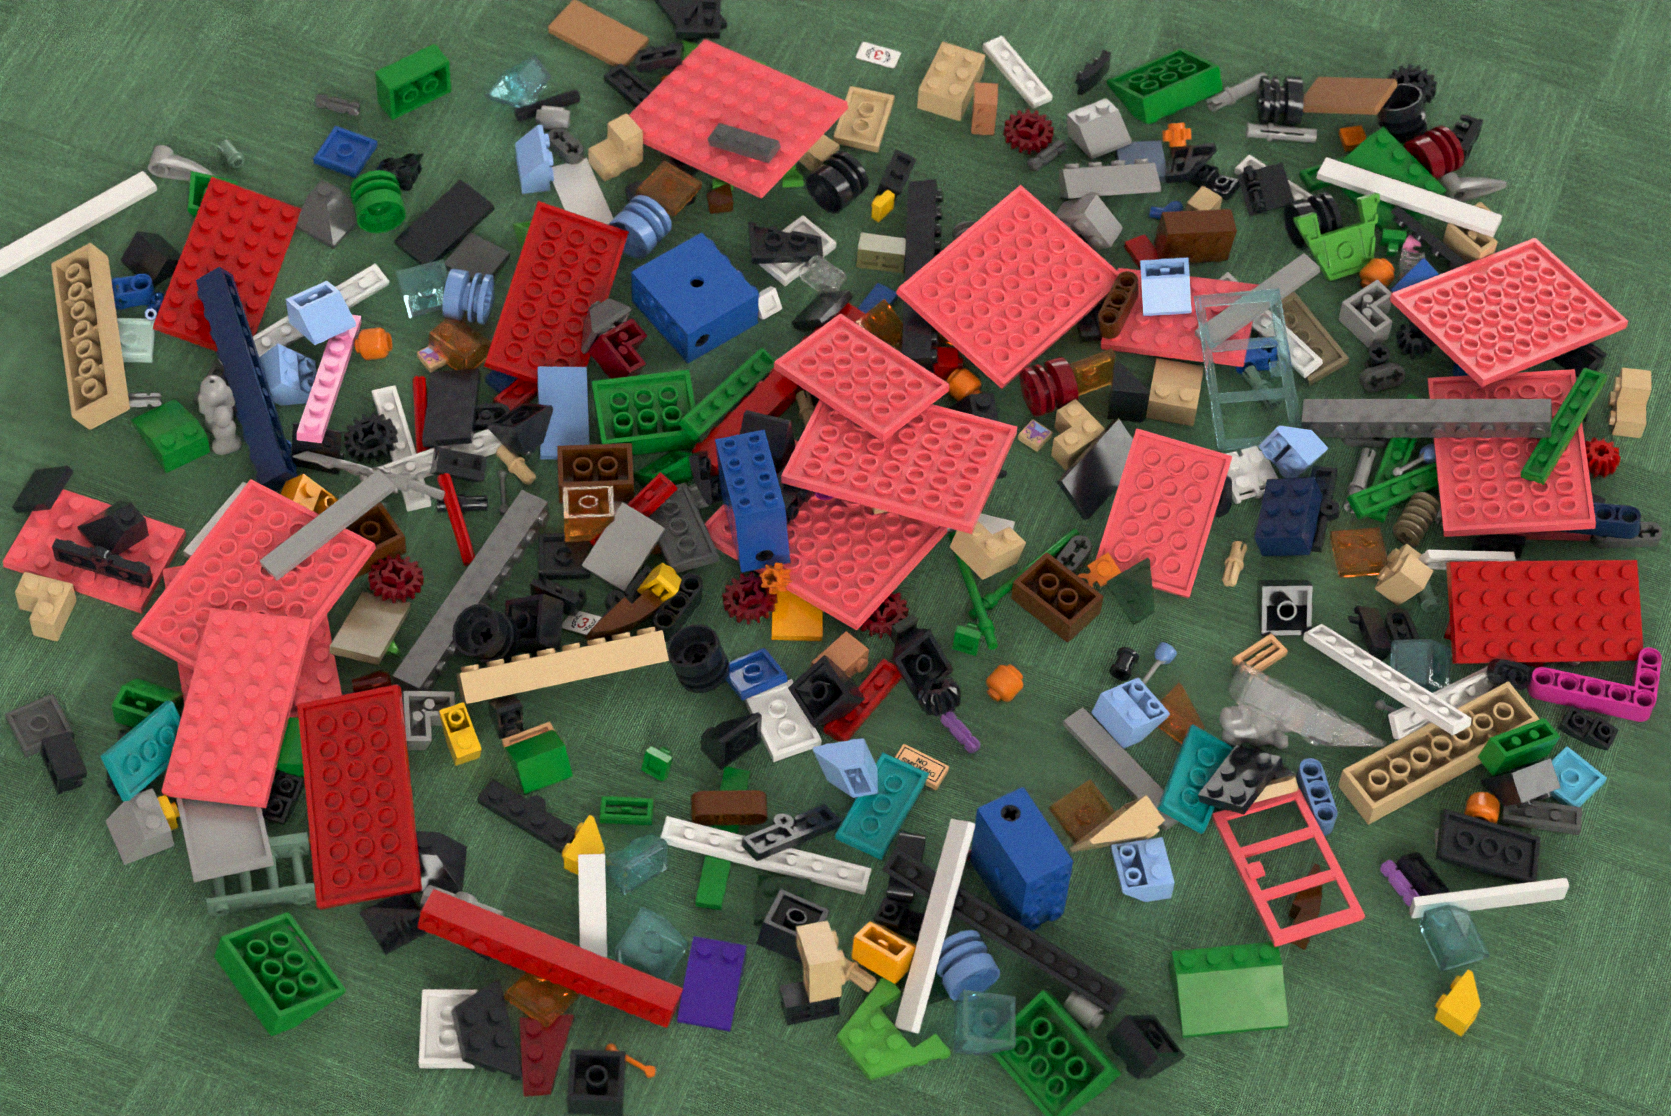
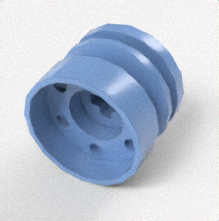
[609,195,672,259]
[442,268,495,325]
[936,930,1000,1001]

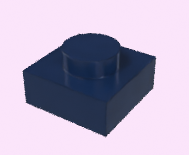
[485,370,518,394]

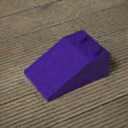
[677,936,747,1031]

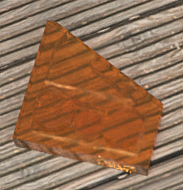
[1158,683,1205,744]

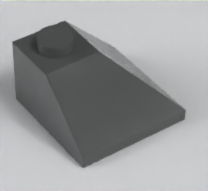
[296,180,357,249]
[581,298,632,354]

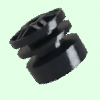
[1256,76,1304,124]
[1377,84,1428,144]
[806,150,869,214]
[1284,192,1343,250]
[452,604,521,664]
[667,624,730,693]

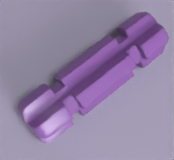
[940,711,980,754]
[1380,860,1419,906]

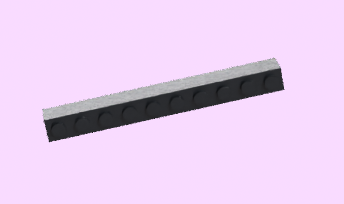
[902,179,943,373]
[882,847,1128,1013]

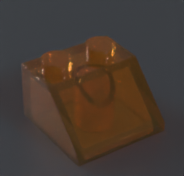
[429,319,492,370]
[563,485,615,542]

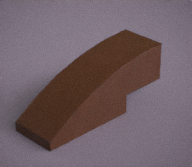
[585,588,663,641]
[1288,863,1322,950]

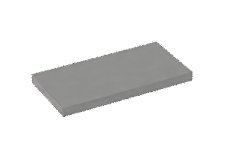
[176,798,274,882]

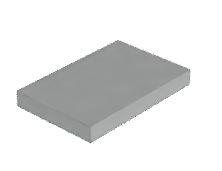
[582,502,665,592]

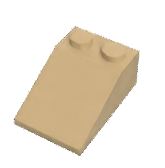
[1146,358,1204,426]
[1069,795,1165,852]

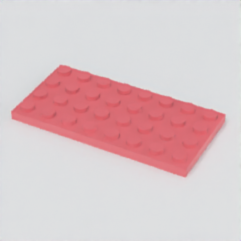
[161,608,312,808]

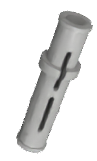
[1207,72,1267,112]
[1246,123,1317,143]
[1344,448,1376,513]

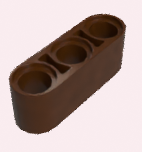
[1098,271,1139,339]
[691,790,768,826]

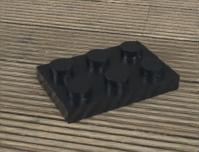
[1198,745,1283,814]

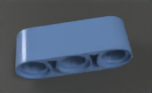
[1296,758,1338,835]

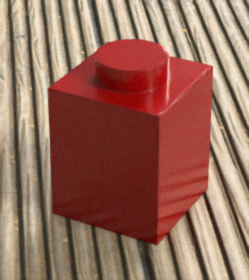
[933,347,963,381]

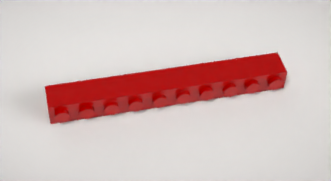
[692,303,868,475]
[418,889,683,1028]

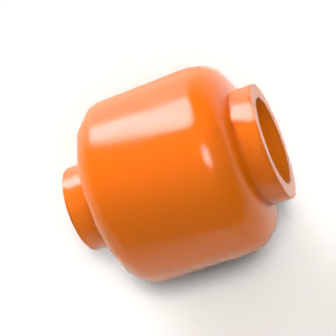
[1359,258,1395,289]
[355,327,392,360]
[946,369,982,402]
[986,664,1024,702]
[1464,792,1500,824]

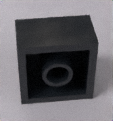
[567,1049,626,1116]

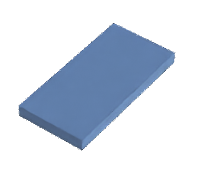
[537,367,589,460]

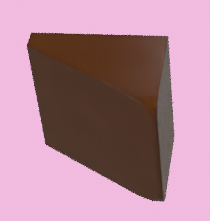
[706,184,733,214]

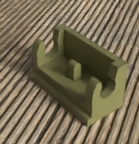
[856,233,906,273]

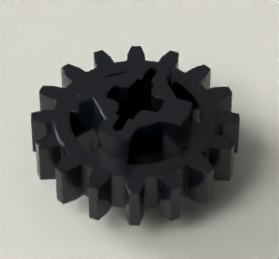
[1388,64,1437,106]
[343,412,398,464]

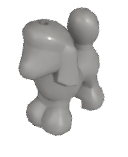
[198,375,242,455]
[1220,703,1292,749]

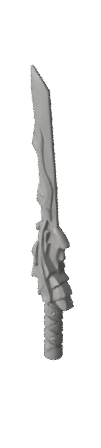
[292,451,445,500]

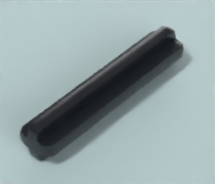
[514,89,580,121]

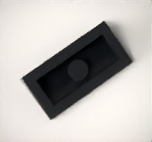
[1396,852,1450,896]

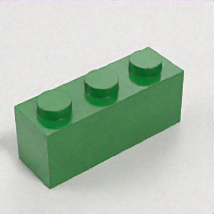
[1478,718,1560,776]

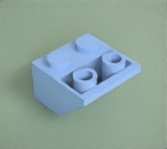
[515,125,554,194]
[1140,258,1192,316]
[286,281,356,345]
[259,344,316,406]
[1258,426,1328,478]
[1091,678,1170,749]
[813,738,878,798]
[1111,837,1175,902]

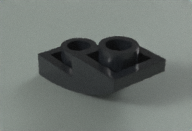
[1075,50,1112,95]
[1189,164,1240,201]
[689,451,722,504]
[1471,534,1526,559]
[1558,706,1619,751]
[261,771,305,825]
[873,898,925,942]

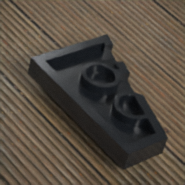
[748,221,823,264]

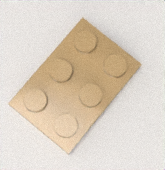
[833,86,895,153]

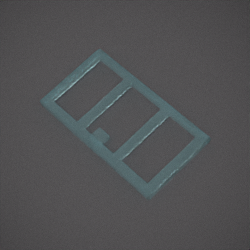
[1194,288,1302,451]

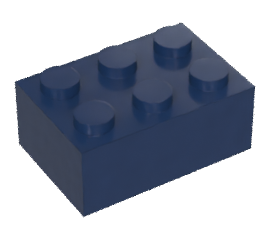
[1254,477,1322,556]

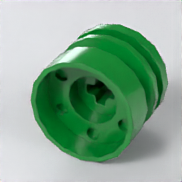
[350,170,406,234]

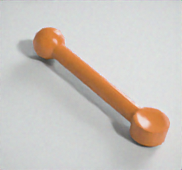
[605,1043,656,1078]

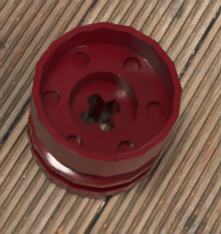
[1403,125,1464,181]
[1020,356,1079,417]

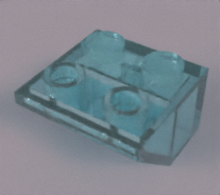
[1390,639,1451,693]

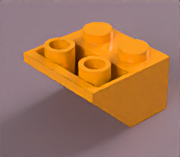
[280,474,338,515]
[851,921,916,984]

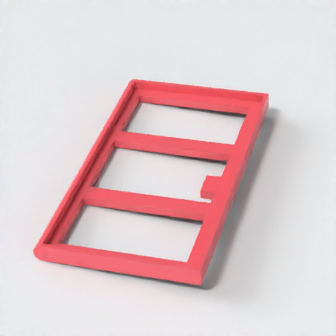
[1212,788,1365,947]

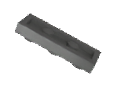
[707,123,781,163]
[1501,800,1582,835]

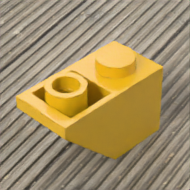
[439,702,482,766]
[562,815,605,875]
[1434,969,1481,1037]

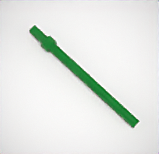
[968,528,1080,619]
[948,532,998,650]

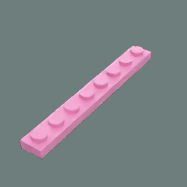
[297,315,361,443]

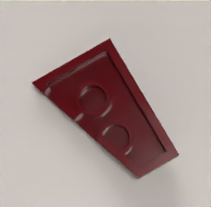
[519,1014,574,1097]

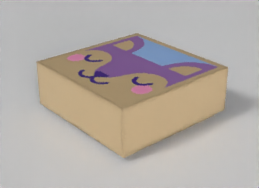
[417,342,451,373]
[1018,420,1052,452]

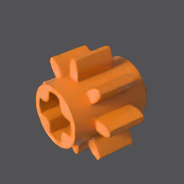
[1162,123,1192,147]
[759,563,792,594]

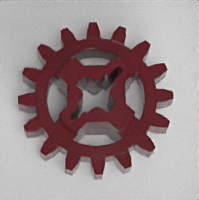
[1003,109,1054,154]
[369,554,424,603]
[722,572,778,625]
[861,592,909,638]

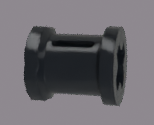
[1365,344,1390,369]
[1109,647,1139,681]

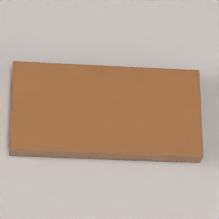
[548,0,649,68]
[1303,77,1398,115]

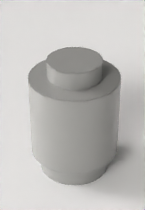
[536,105,570,130]
[1063,991,1105,1030]

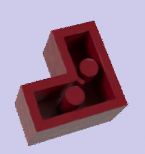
[588,318,647,379]

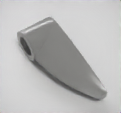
[148,145,215,181]
[1439,173,1507,202]

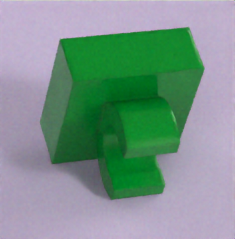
[1379,229,1407,257]
[952,622,982,656]
[641,746,673,782]

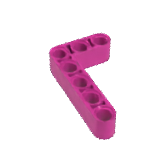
[1527,647,1662,722]

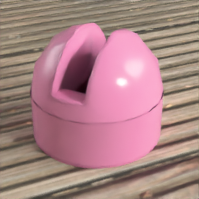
[1401,234,1421,255]

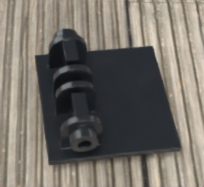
[376,153,424,191]
[1237,162,1294,216]
[291,422,344,475]
[360,893,427,955]

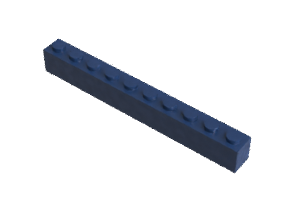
[196,267,298,492]

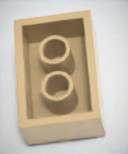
[917,42,985,121]

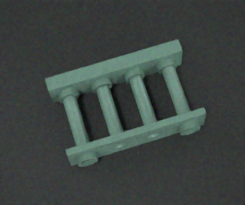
[206,832,316,916]

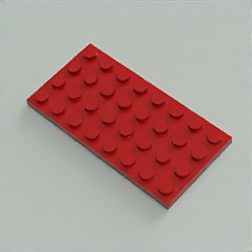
[153,177,302,351]
[484,201,629,384]
[1446,560,1644,664]
[297,684,422,910]

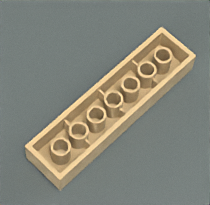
[51,243,130,430]
[456,627,669,704]
[1338,681,1539,825]

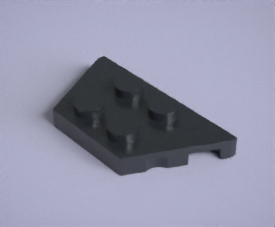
[451,980,522,1081]

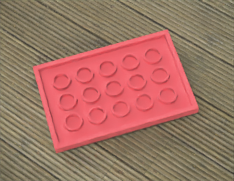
[1101,268,1258,367]
[774,313,949,441]
[1096,428,1232,599]
[2,489,186,614]

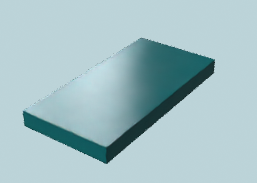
[100,701,181,801]
[1157,724,1234,834]
[835,752,929,860]

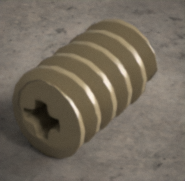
[1393,492,1440,548]

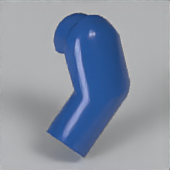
[1149,201,1183,219]
[145,292,164,320]

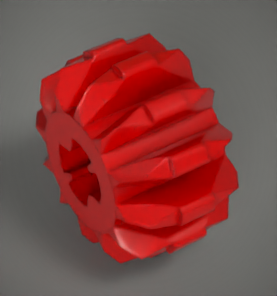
[1585,437,1621,479]

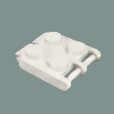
[1226,446,1278,504]

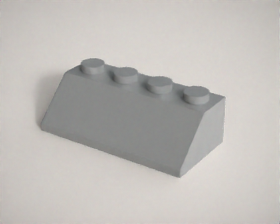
[1059,158,1161,198]

